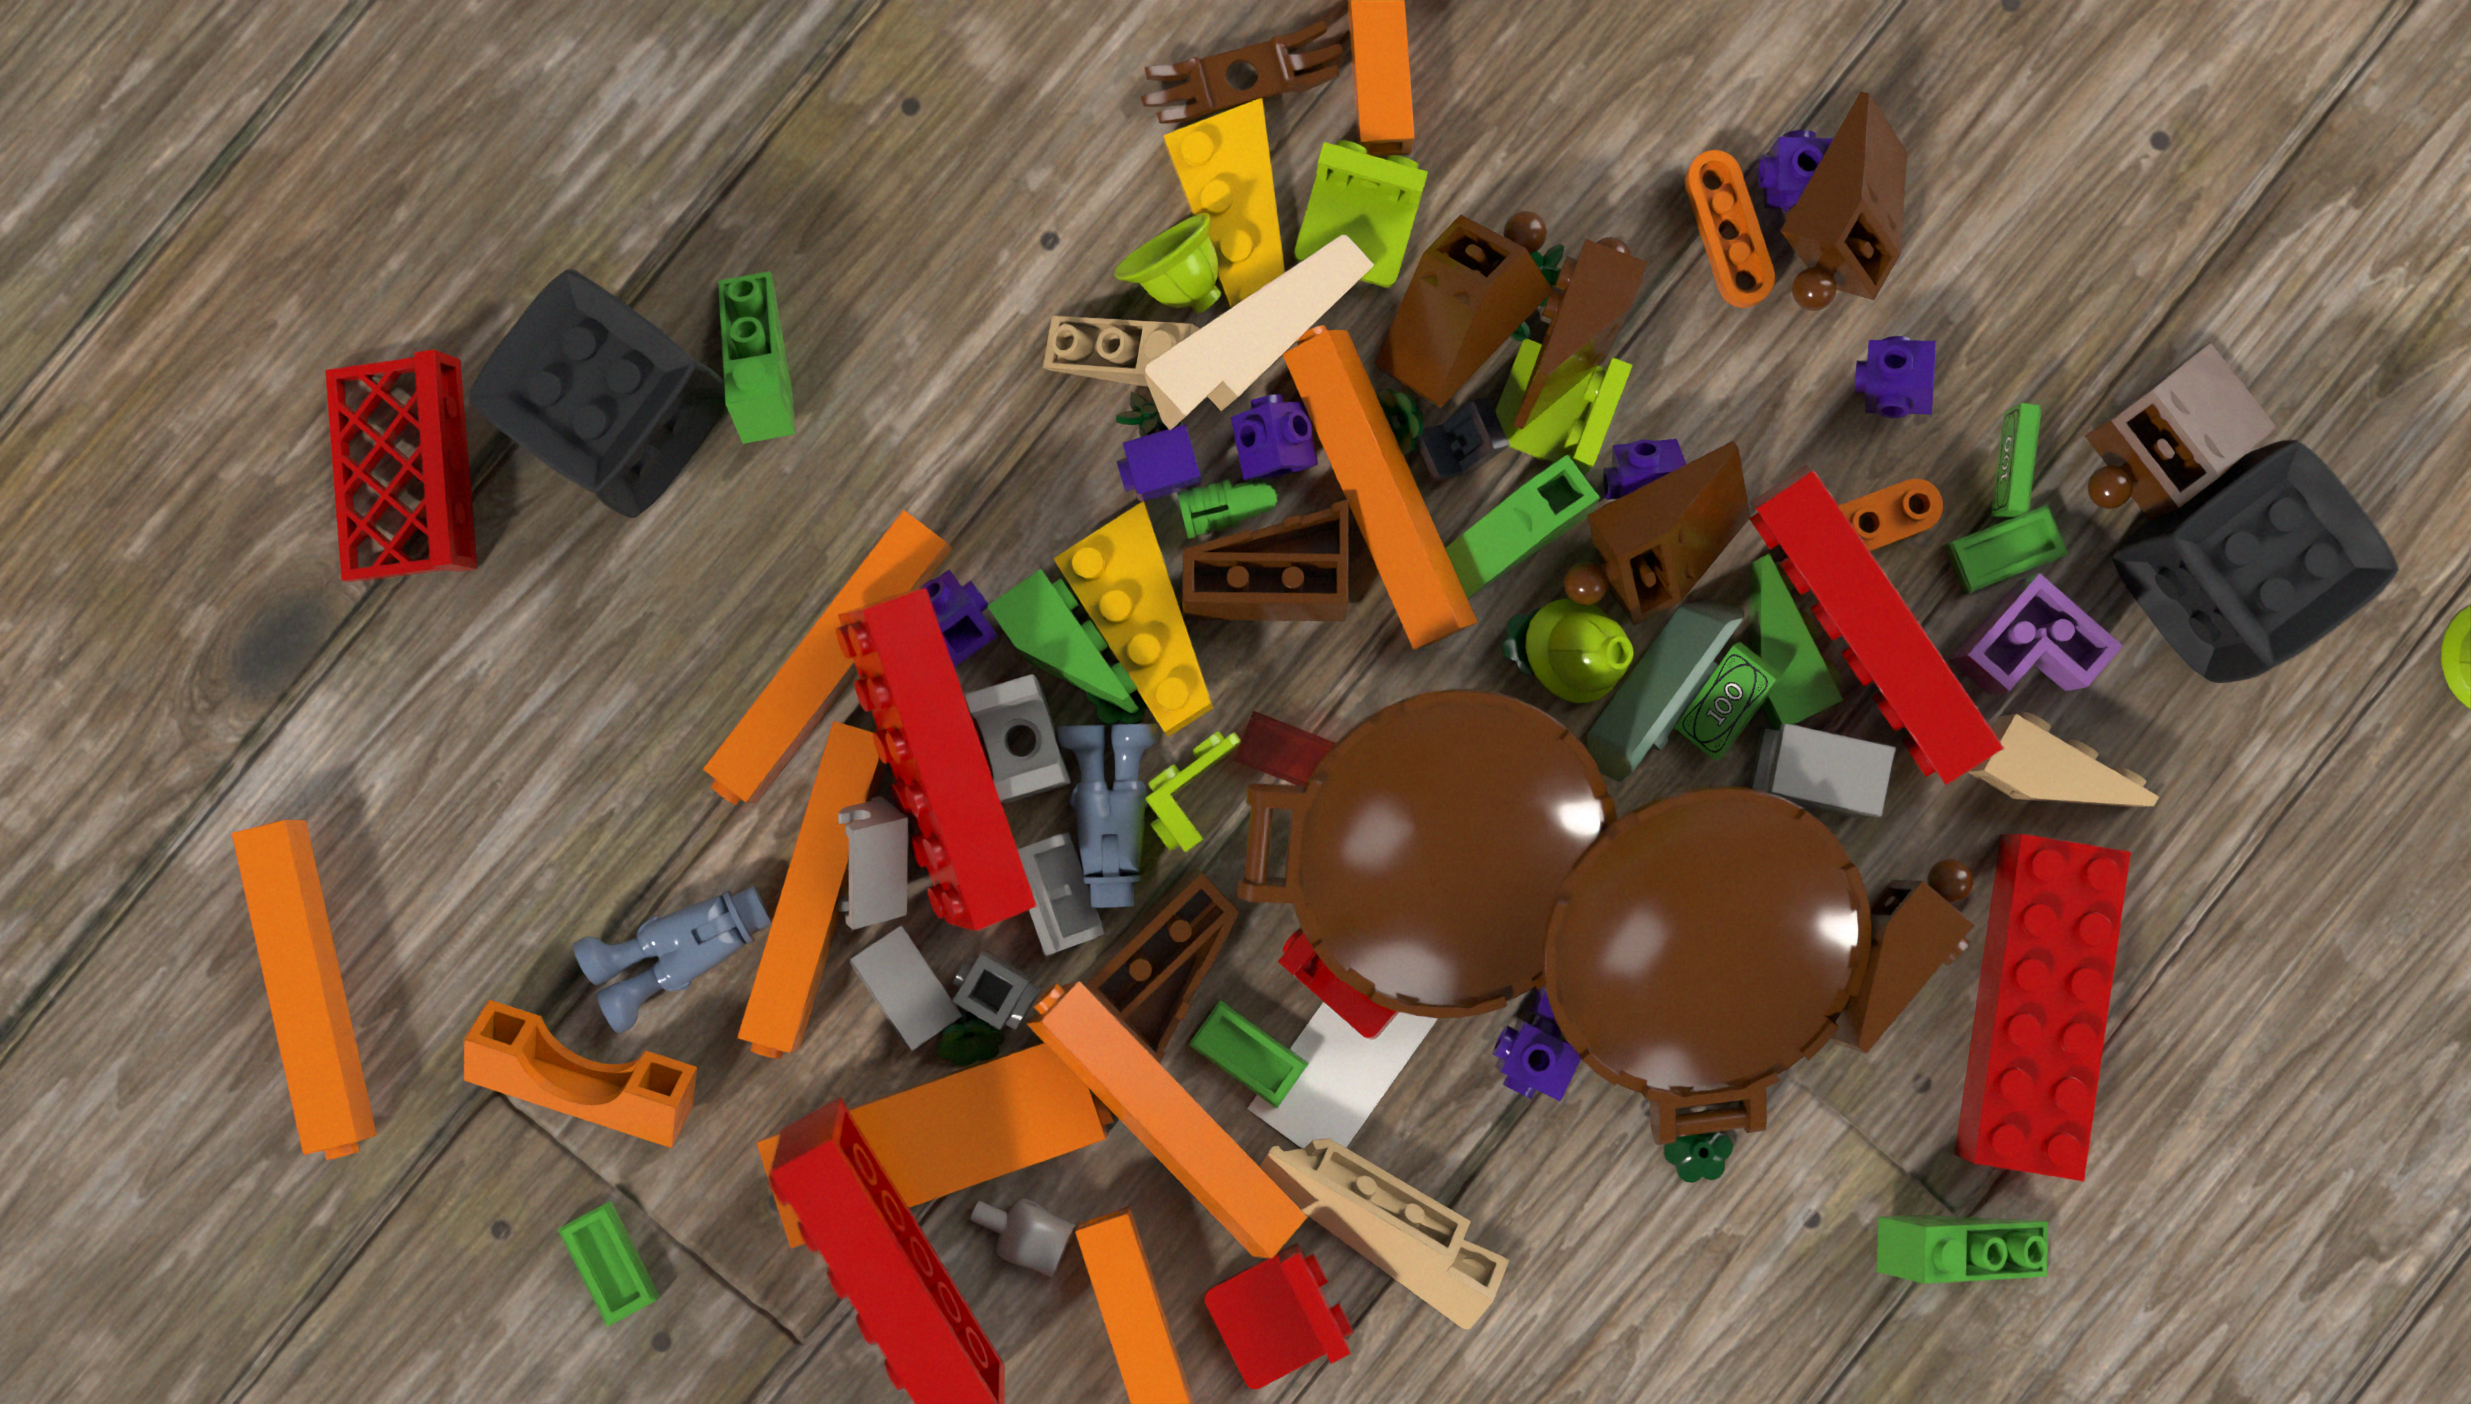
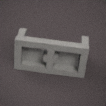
[838,796,908,930]
[1017,832,1105,956]
[850,926,962,1052]

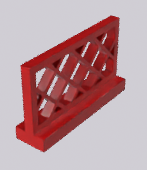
[325,349,478,583]

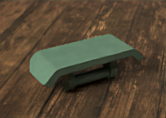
[1587,599,1744,782]

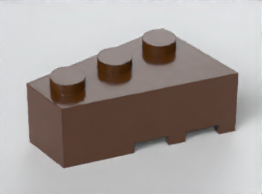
[1182,499,1348,622]
[1078,865,1240,1064]

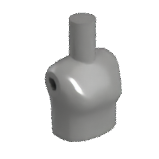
[970,1199,1076,1278]

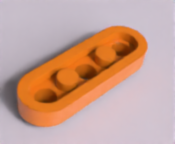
[1684,150,1775,308]
[1838,479,1943,551]

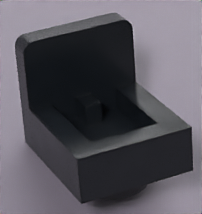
[1416,397,1510,481]

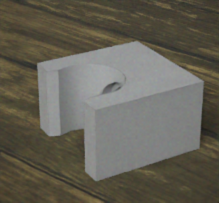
[966,674,1072,804]
[1749,724,1895,818]

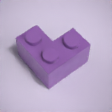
[1949,573,2123,696]

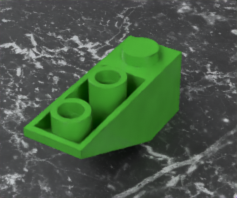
[718,271,796,444]
[1445,454,1600,600]
[1749,554,1843,731]
[987,569,1139,714]
[1877,1215,2048,1284]

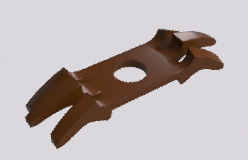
[1141,20,1343,124]

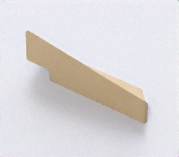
[1144,235,1374,430]
[1259,1138,1510,1330]

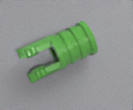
[1177,479,1278,539]

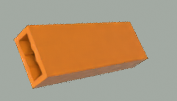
[756,1041,1114,1248]

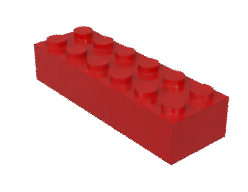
[1749,465,2004,785]
[836,588,1037,931]
[1954,834,2131,1182]
[768,1097,1005,1404]

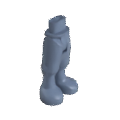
[1057,724,1159,908]
[573,885,772,1034]

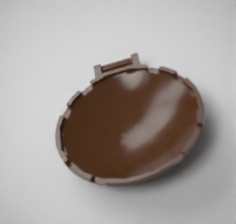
[1237,689,1618,1018]
[1542,786,1871,1145]

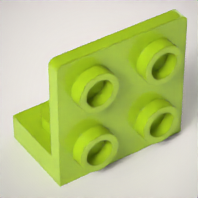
[1495,339,1633,476]

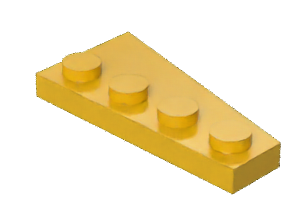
[1163,98,1285,309]
[1053,501,1214,737]

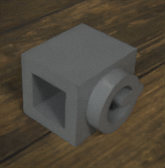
[952,951,1040,1030]

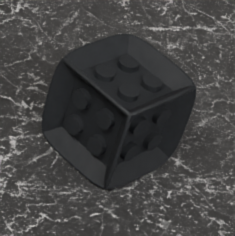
[469,269,726,518]
[2112,439,2399,683]

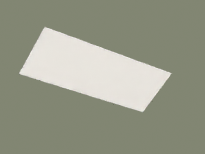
[1247,1002,1438,1148]

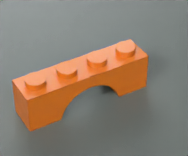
[464,999,697,1148]

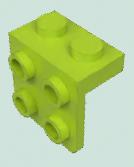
[1294,140,1428,288]
[1145,731,1241,853]

